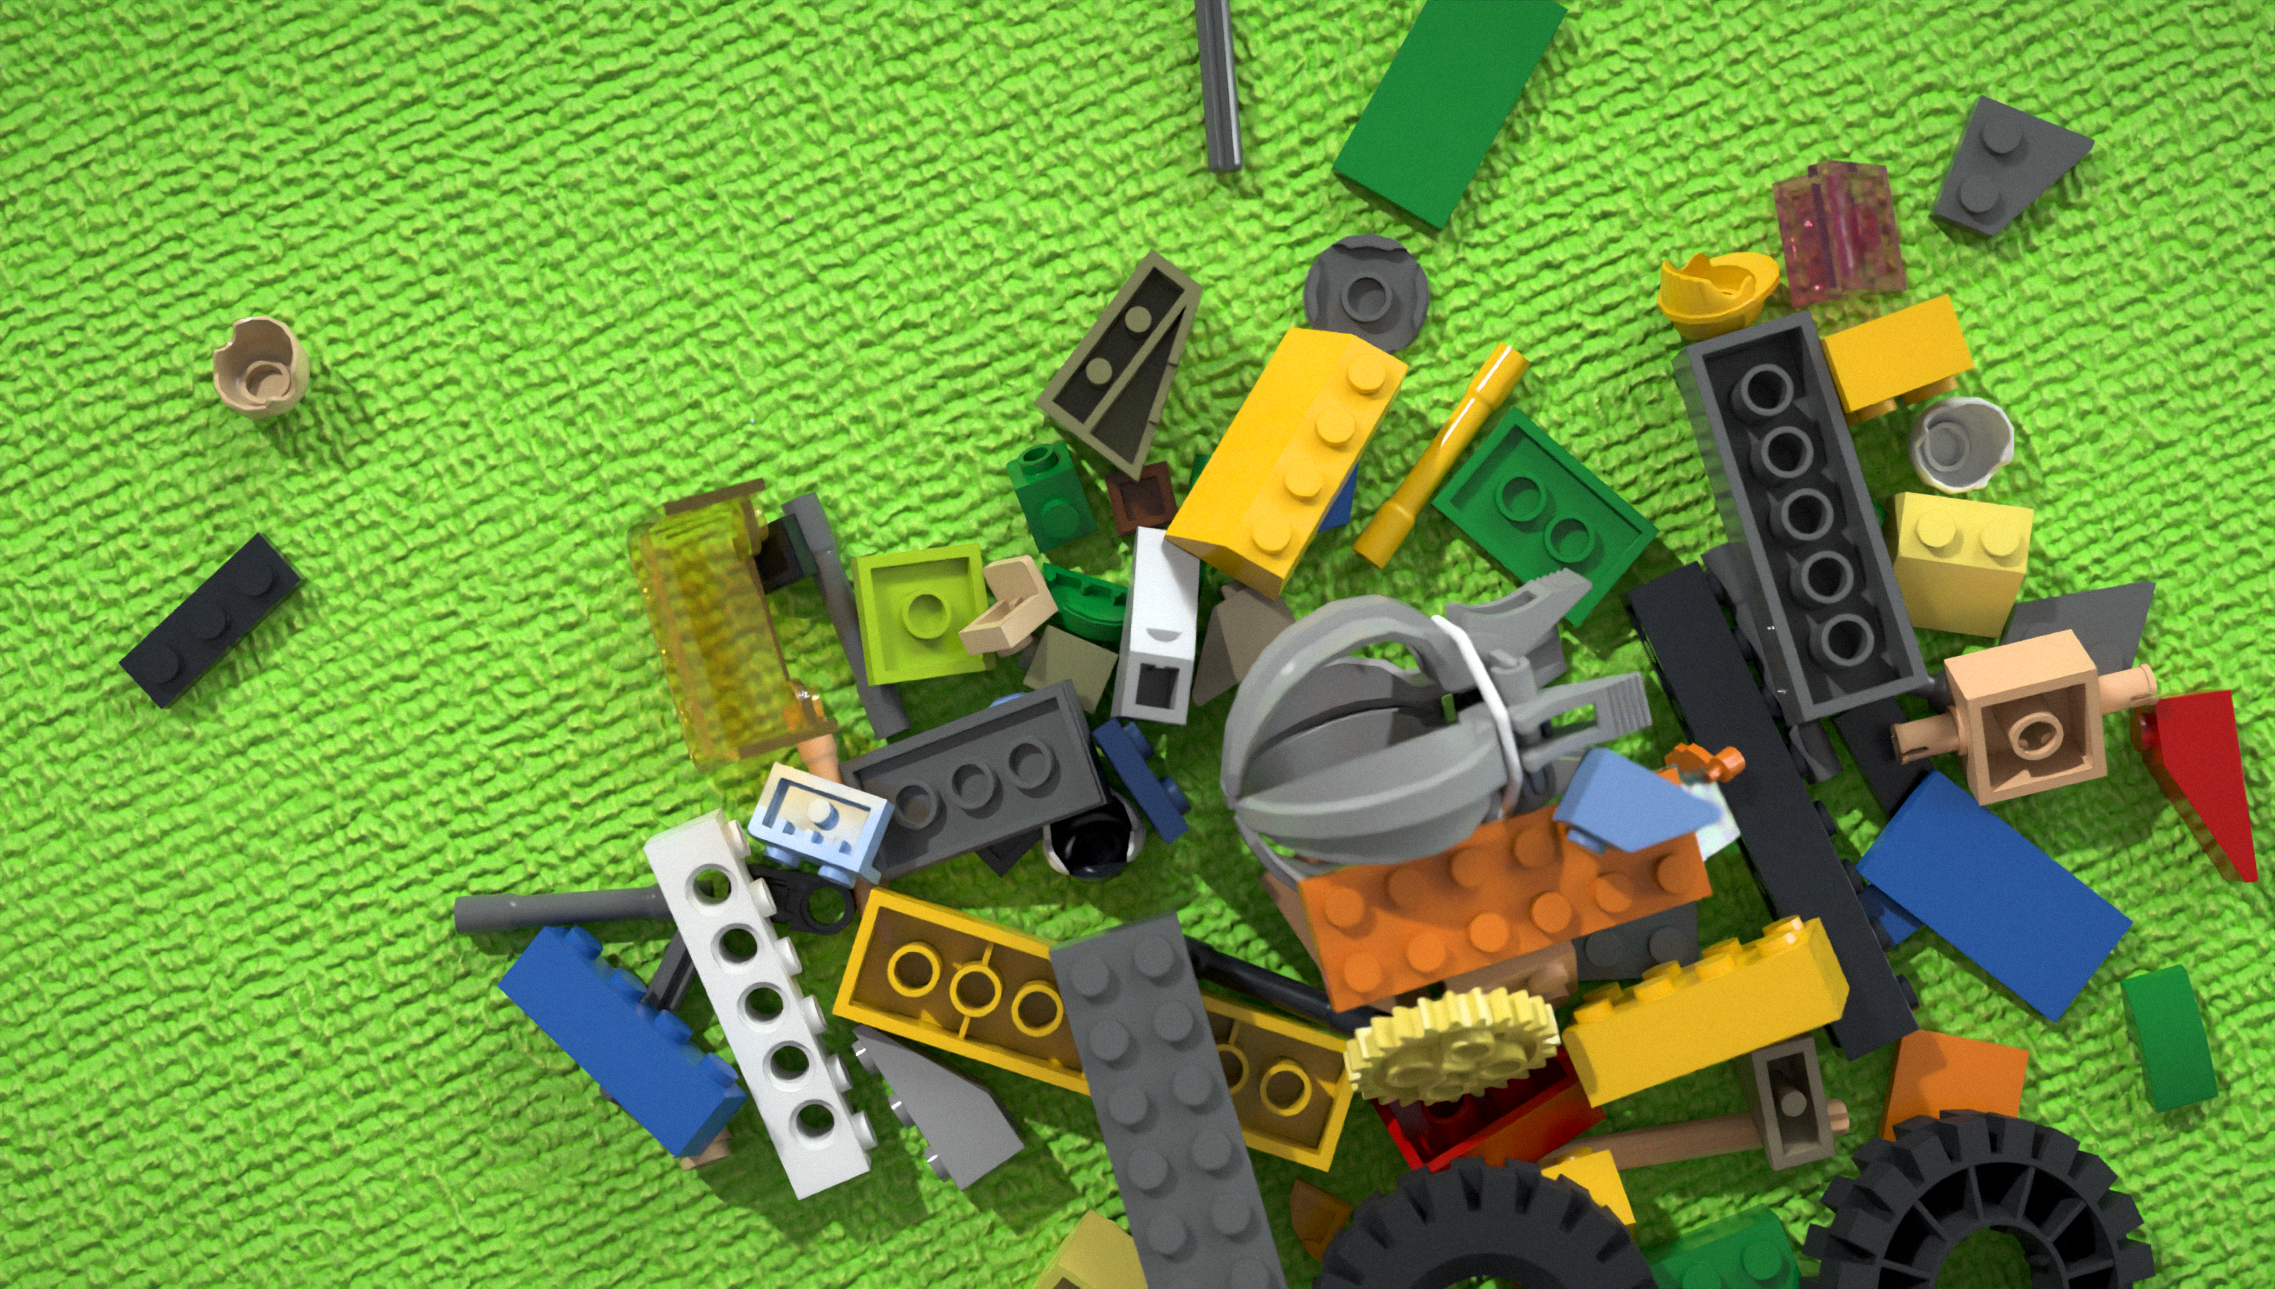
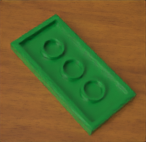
[1330,0,1568,233]

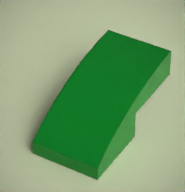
[2120,964,2218,1113]

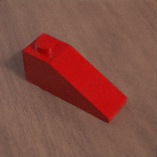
[2129,689,2259,883]

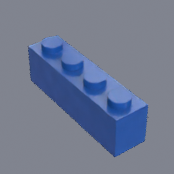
[497,926,749,1158]

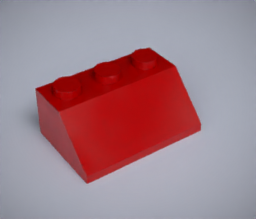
[1369,1043,1607,1174]

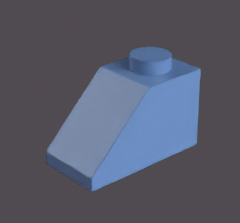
[1552,747,1724,857]

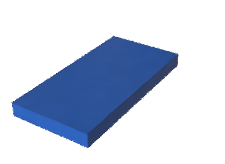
[1855,768,2133,1023]

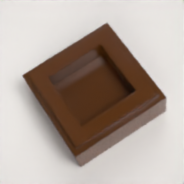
[1104,461,1178,538]

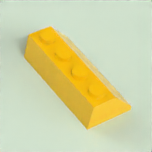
[1164,327,1409,601]

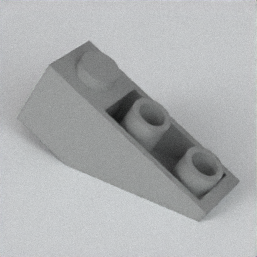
[1110,526,1200,727]
[852,1023,1027,1191]

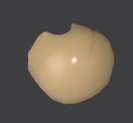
[213,315,311,420]

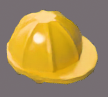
[1656,252,1781,343]

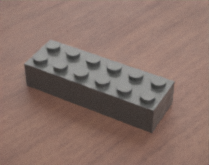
[1671,310,1930,727]
[1048,908,1288,1289]

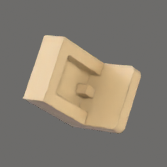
[958,555,1059,657]

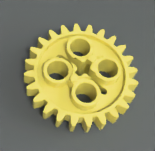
[1343,988,1561,1107]

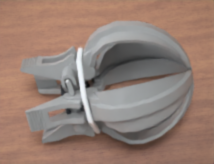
[1220,568,1652,894]

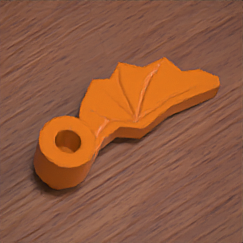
[1664,742,1746,784]

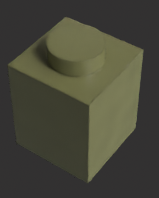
[1017,625,1119,714]

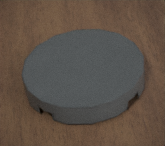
[1302,233,1430,356]

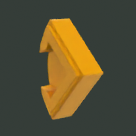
[1289,1175,1354,1263]

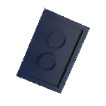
[1090,718,1192,844]

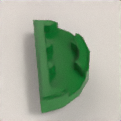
[1041,562,1128,642]

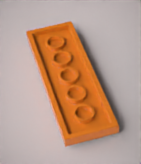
[1295,767,1713,1013]

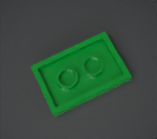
[1429,406,1660,628]

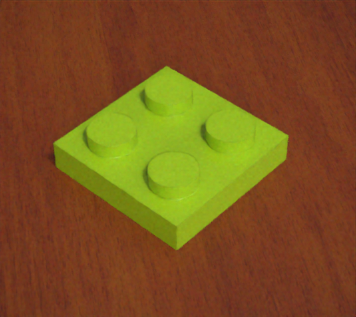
[850,543,997,687]

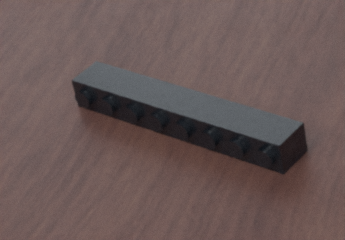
[1618,560,1920,1062]

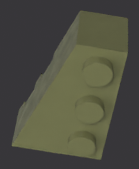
[1034,248,1203,486]

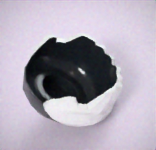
[1042,787,1146,883]

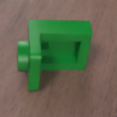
[1006,442,1099,554]

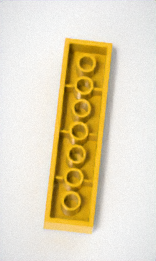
[832,885,1354,1172]

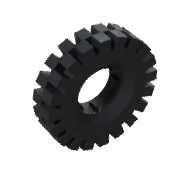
[1798,1109,2156,1289]
[1311,1156,1659,1289]

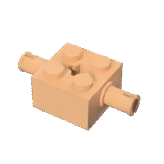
[1890,629,2158,806]

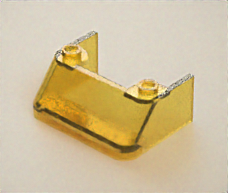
[627,477,840,774]

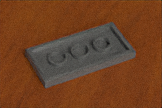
[838,679,1114,885]

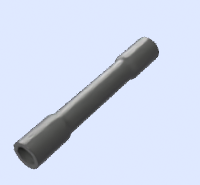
[781,492,913,741]
[1700,542,1844,785]
[454,879,715,935]

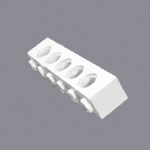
[643,808,878,1200]

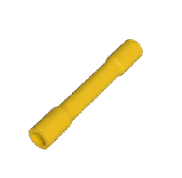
[1351,342,1530,570]

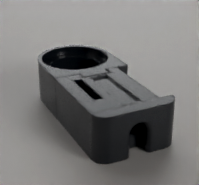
[727,861,857,936]

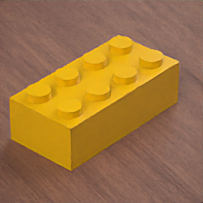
[1561,915,1850,1108]

